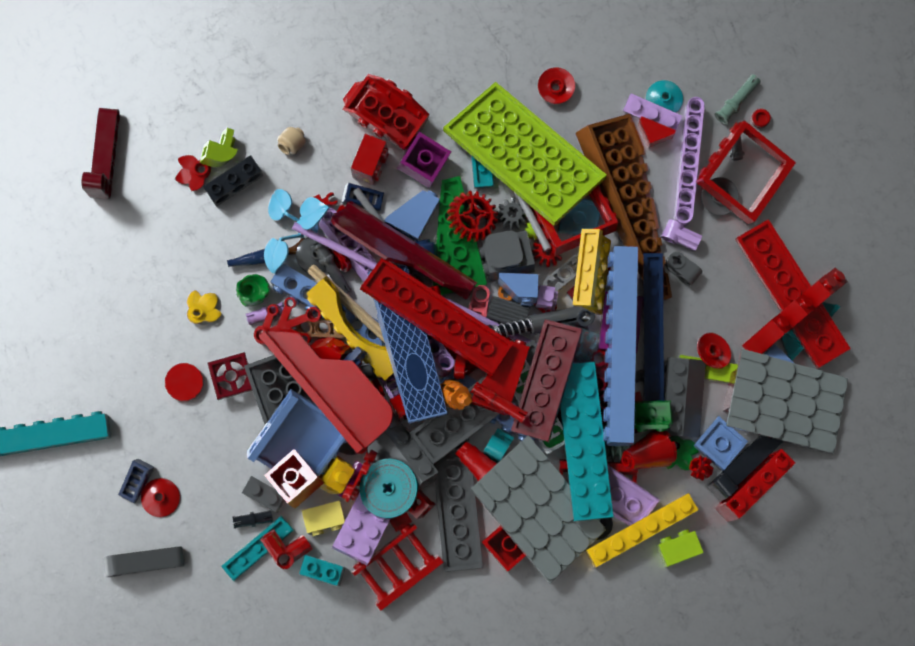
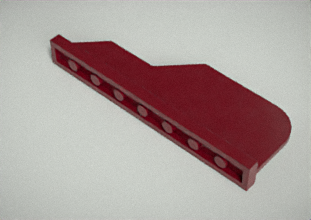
[331,201,477,300]

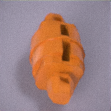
[440,380,472,410]

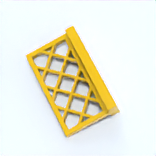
[572,229,611,315]

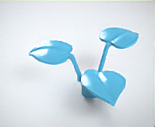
[264,189,330,274]

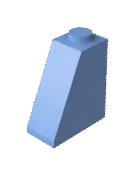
[384,190,440,241]

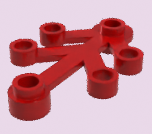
[254,297,322,344]
[342,449,378,503]

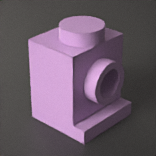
[536,285,558,311]

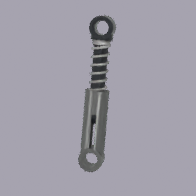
[485,306,595,338]

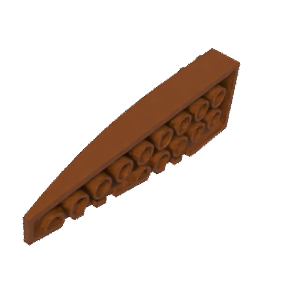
[575,114,672,301]

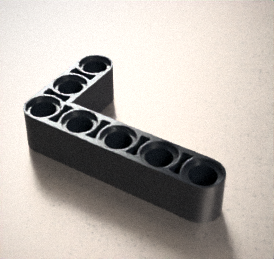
[707,435,784,501]

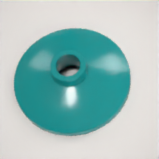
[646,80,683,113]

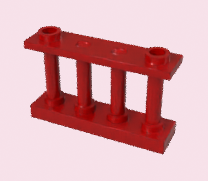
[351,523,444,611]

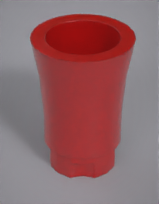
[455,441,497,481]

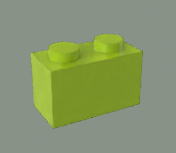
[656,529,704,567]

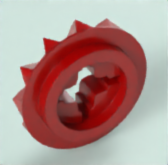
[329,248,351,273]

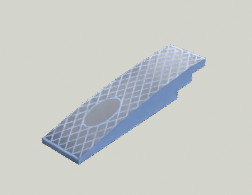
[368,265,447,423]

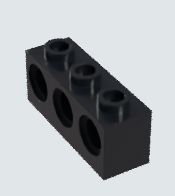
[203,155,263,207]

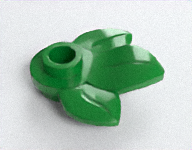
[666,436,699,471]

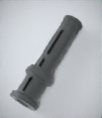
[310,242,351,294]

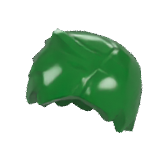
[236,274,270,307]

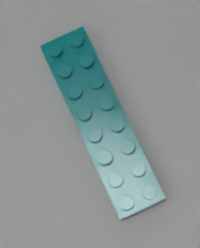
[560,362,613,522]

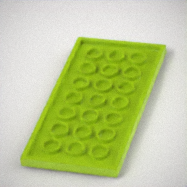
[443,82,607,226]

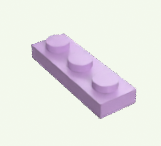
[623,93,682,130]

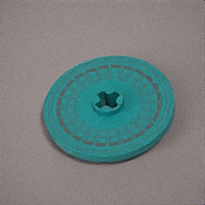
[360,459,418,518]

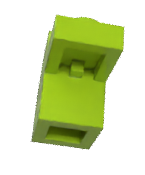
[200,127,238,167]

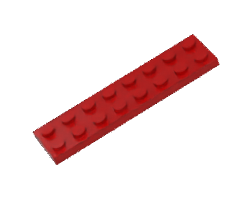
[735,219,851,369]
[360,258,513,376]

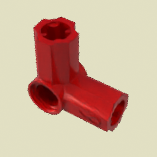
[260,530,313,569]

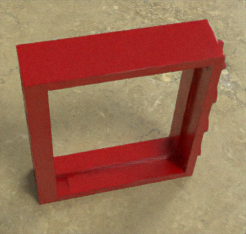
[696,120,796,224]
[529,185,618,256]
[715,449,796,522]

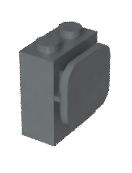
[479,230,535,281]

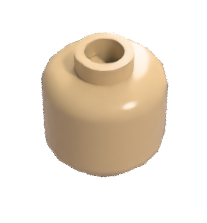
[277,127,306,155]

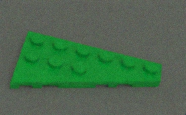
[433,176,487,296]

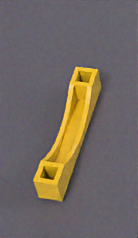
[306,276,394,380]
[585,493,698,568]

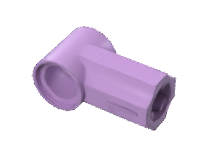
[661,219,702,251]

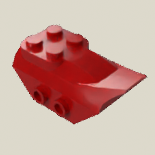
[342,74,430,150]

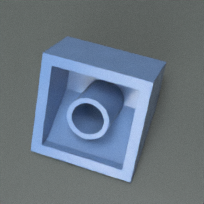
[498,273,538,307]

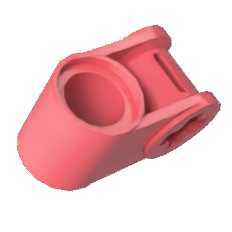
[468,285,490,317]

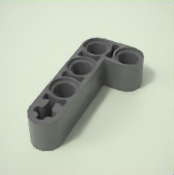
[103,546,185,577]

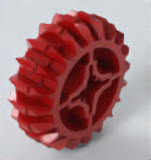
[447,191,498,242]

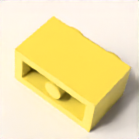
[301,500,345,536]

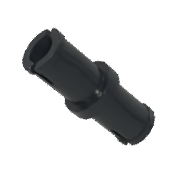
[232,510,273,529]

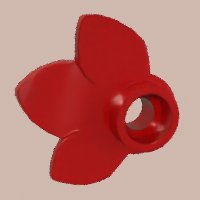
[175,155,211,191]

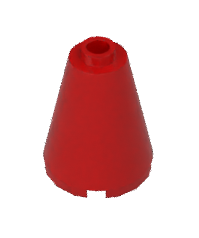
[621,429,677,470]

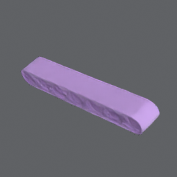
[674,97,705,227]

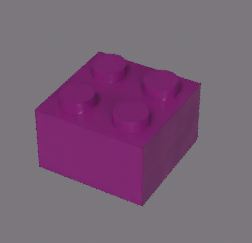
[397,132,452,188]

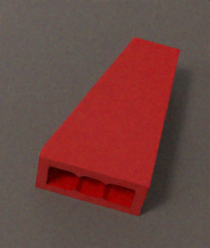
[470,340,530,416]

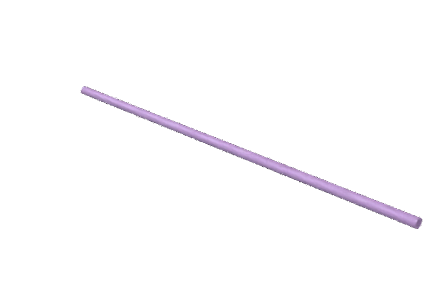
[292,222,577,364]

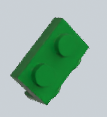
[634,400,673,432]

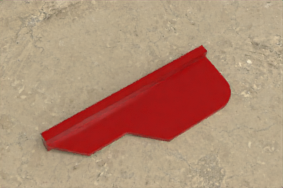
[259,331,393,454]

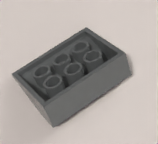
[244,355,315,425]

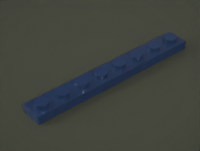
[643,253,664,401]

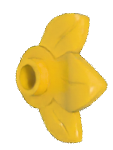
[187,290,222,324]

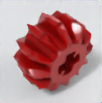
[532,239,563,268]

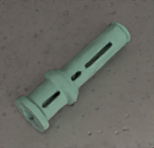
[714,74,761,125]

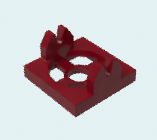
[207,352,253,400]

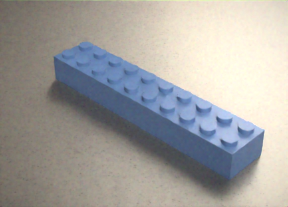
[603,246,638,447]

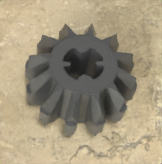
[496,198,527,230]

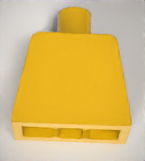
[319,455,355,494]

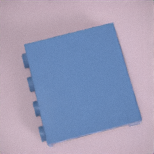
[247,389,347,476]

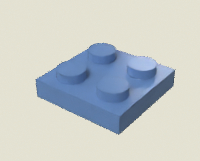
[693,416,748,471]

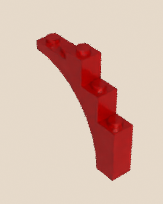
[742,267,848,354]

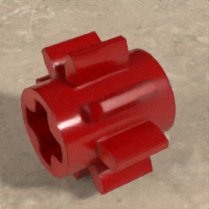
[689,455,714,481]

